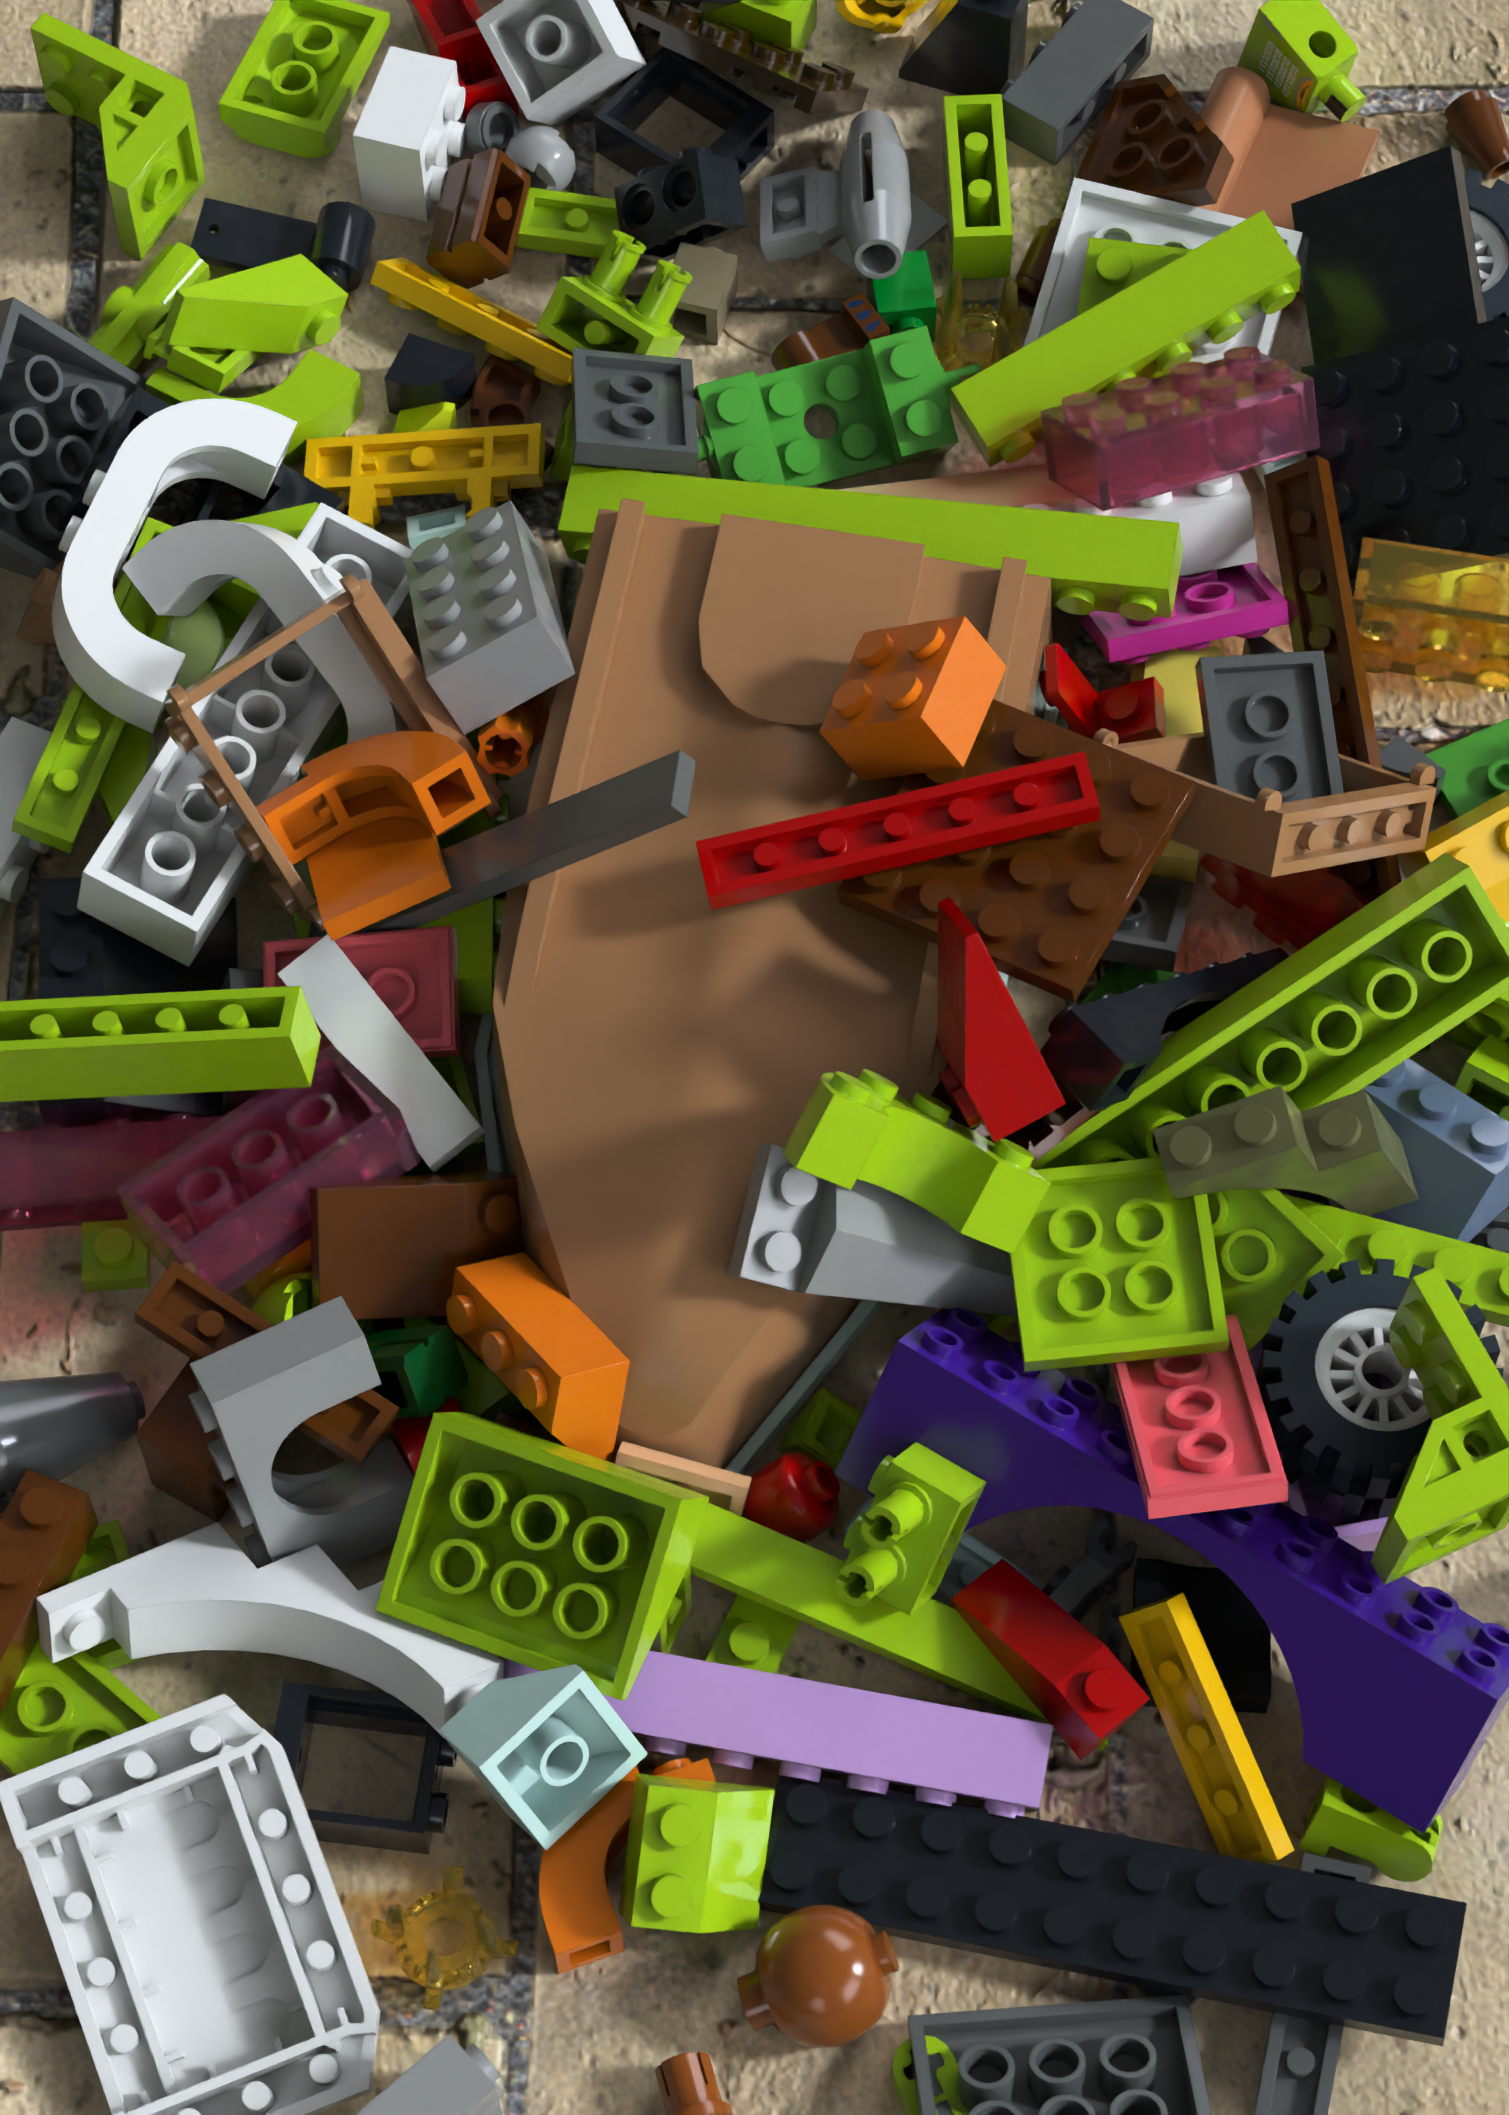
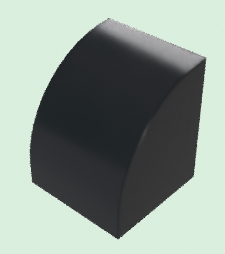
[384,333,476,415]

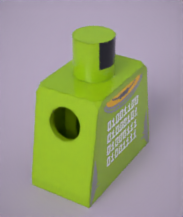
[1237,0,1367,123]

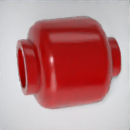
[742,1451,840,1544]

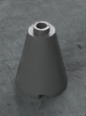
[0,1372,146,1513]

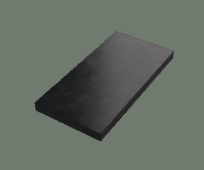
[1291,145,1487,364]

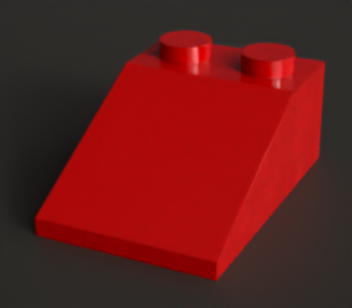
[937,896,1066,1143]

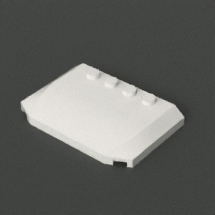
[0,1693,380,2115]

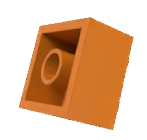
[819,616,1007,781]

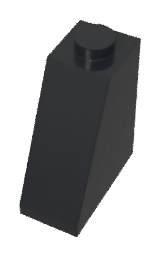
[899,0,1028,95]

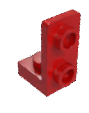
[1039,643,1166,744]

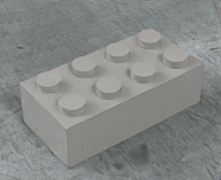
[404,500,576,735]

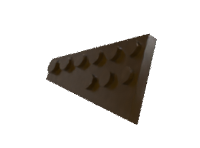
[613,0,869,114]

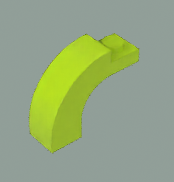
[145,349,365,467]

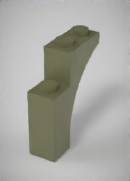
[1153,1085,1419,1216]

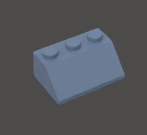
[1358,1058,1509,1243]

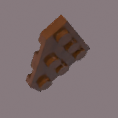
[1062,74,1235,213]

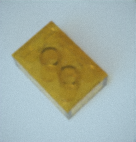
[1352,537,1509,692]

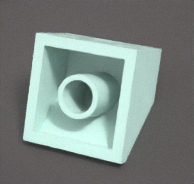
[438,1664,648,1850]

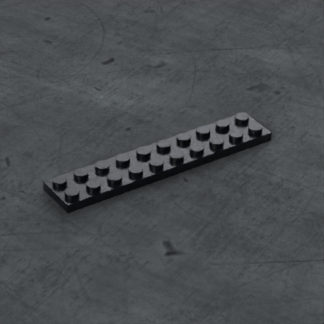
[758,1776,1467,2046]

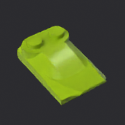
[218,0,390,159]

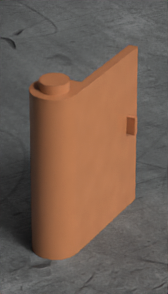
[1197,66,1379,293]

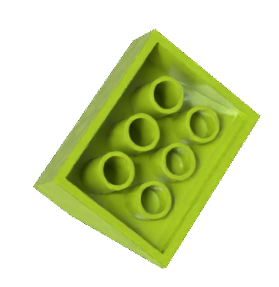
[375,1412,710,1701]

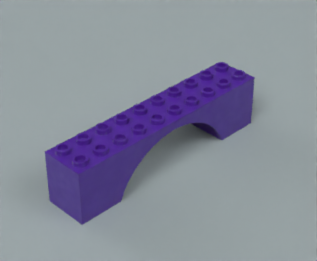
[834,1308,1509,1834]

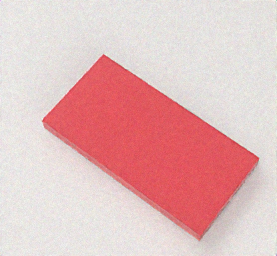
[1107,1314,1288,1519]

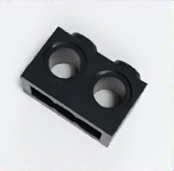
[614,147,747,262]

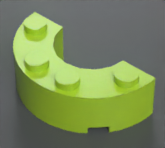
[783,1069,1051,1254]

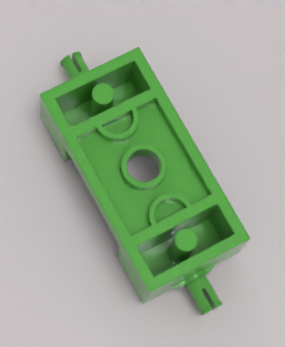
[694,325,982,488]

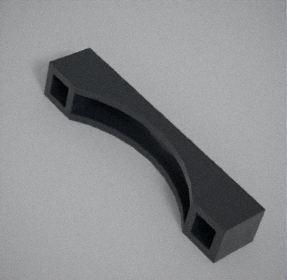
[1040,947,1290,1112]

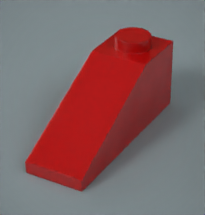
[949,1558,1150,1760]

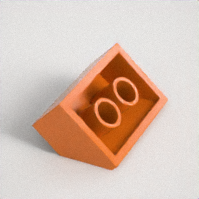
[446,1252,630,1463]

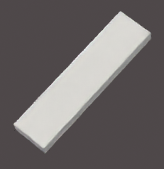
[277,934,486,1172]

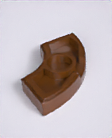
[470,354,554,500]

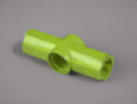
[87,241,211,371]

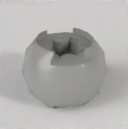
[504,126,576,191]

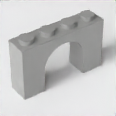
[188,1296,414,1569]

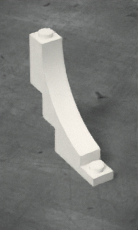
[36,1522,504,1739]

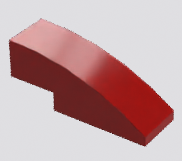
[407,0,519,123]

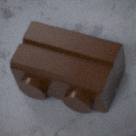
[426,148,531,289]

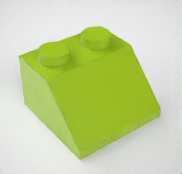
[619,1773,775,1934]

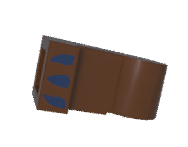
[771,292,890,371]

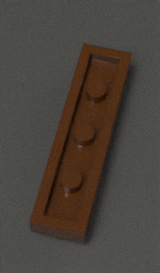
[134,1260,399,1469]

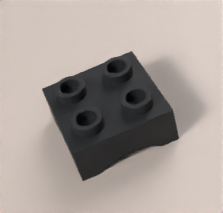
[1131,1558,1271,1714]

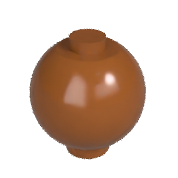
[737,1905,899,2048]

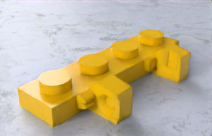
[304,423,545,530]

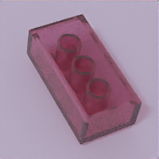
[1041,346,1320,511]
[115,1044,421,1295]

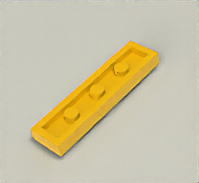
[369,257,573,386]
[1119,1592,1294,1864]

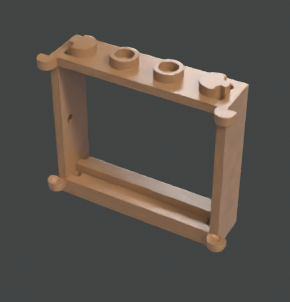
[163,573,503,932]
[1093,728,1437,877]

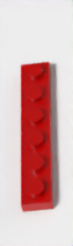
[695,751,1101,910]

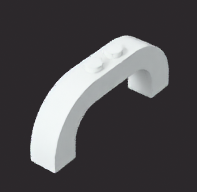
[52,398,297,733]
[122,520,409,744]

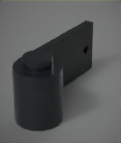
[191,198,376,293]

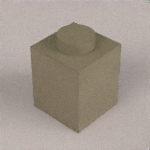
[669,242,737,345]

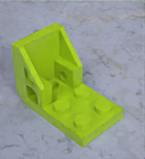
[30,12,206,261]
[1370,1266,1509,1585]

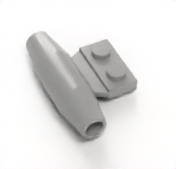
[760,110,912,279]

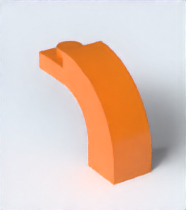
[256,731,491,865]
[539,1758,716,1974]

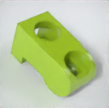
[1298,1775,1443,1882]

